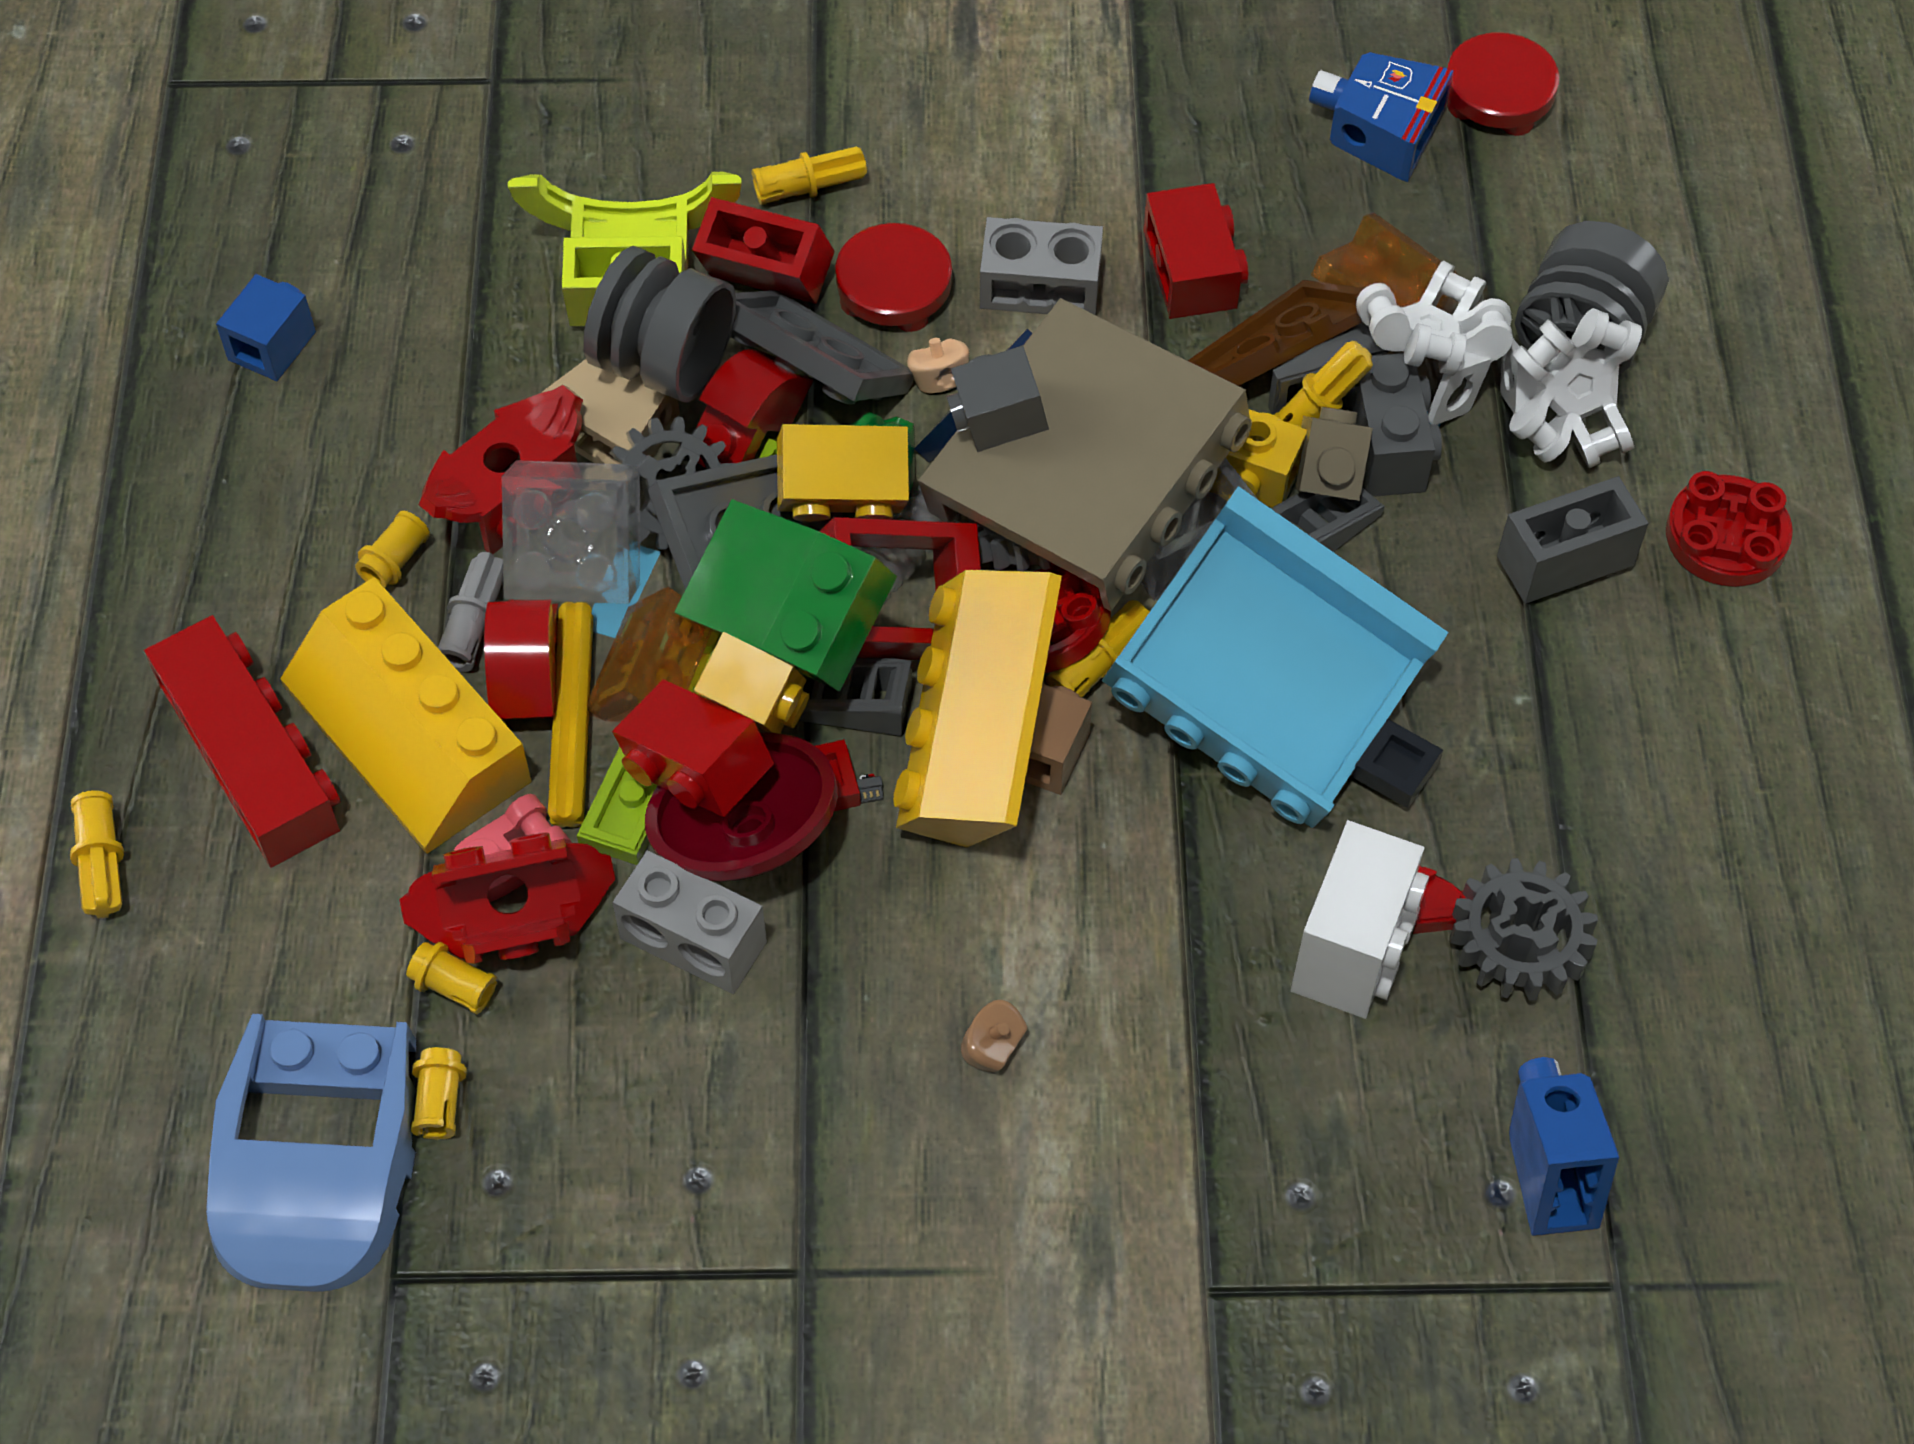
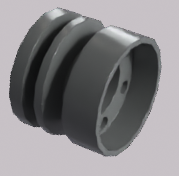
[1515,221,1669,375]
[584,246,736,403]

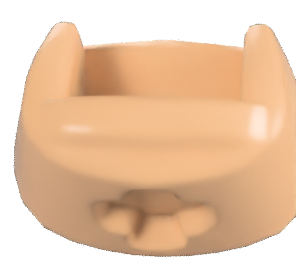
[907,338,969,394]

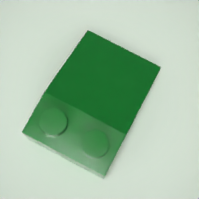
[674,499,897,692]

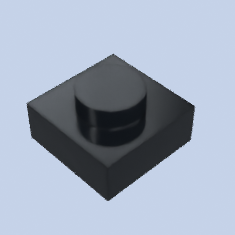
[1353,719,1443,808]

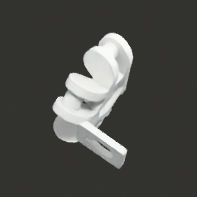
[1356,261,1513,424]
[1500,308,1642,468]

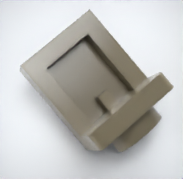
[1296,407,1373,501]

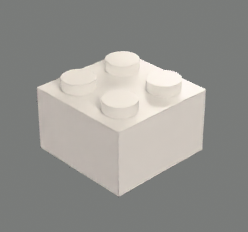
[1290,820,1430,1019]

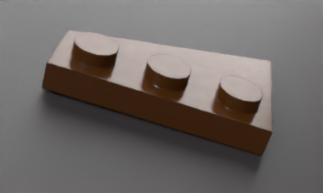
[1187,280,1365,387]

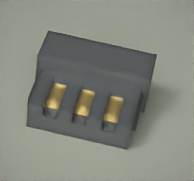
[856,773,884,804]

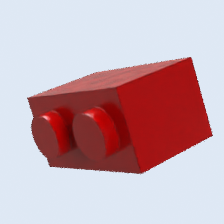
[1143,183,1249,319]
[692,197,835,304]
[612,679,774,817]

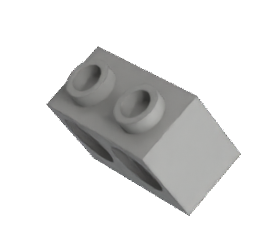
[980,217,1103,315]
[613,850,767,995]

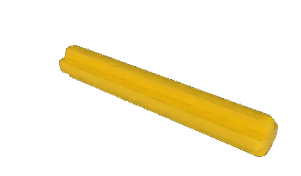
[548,601,593,828]

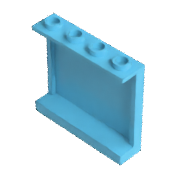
[1102,486,1449,828]

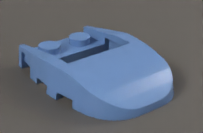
[207,1014,416,1292]

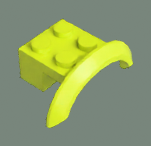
[508,172,741,326]

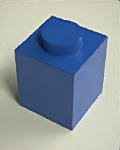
[216,274,316,381]

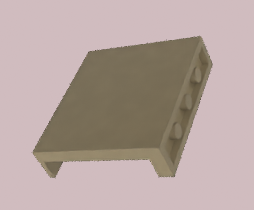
[918,298,1252,611]

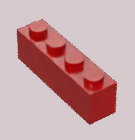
[144,615,341,868]

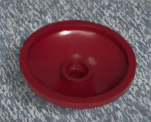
[645,733,838,882]

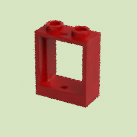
[819,517,981,660]

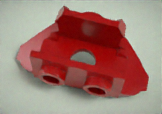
[418,385,583,554]
[399,832,615,964]

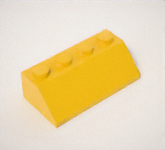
[893,570,1062,847]
[280,577,532,854]

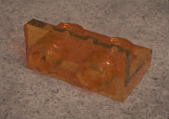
[1311,212,1458,310]
[587,586,712,721]

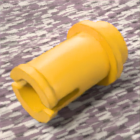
[355,511,430,588]
[406,942,497,1014]
[411,1047,467,1140]

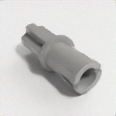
[437,552,507,672]

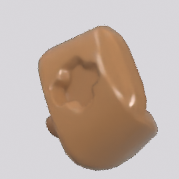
[961,1000,1027,1072]

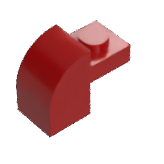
[696,349,814,468]
[484,597,559,719]

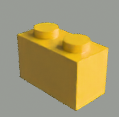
[777,424,909,522]
[694,632,809,734]

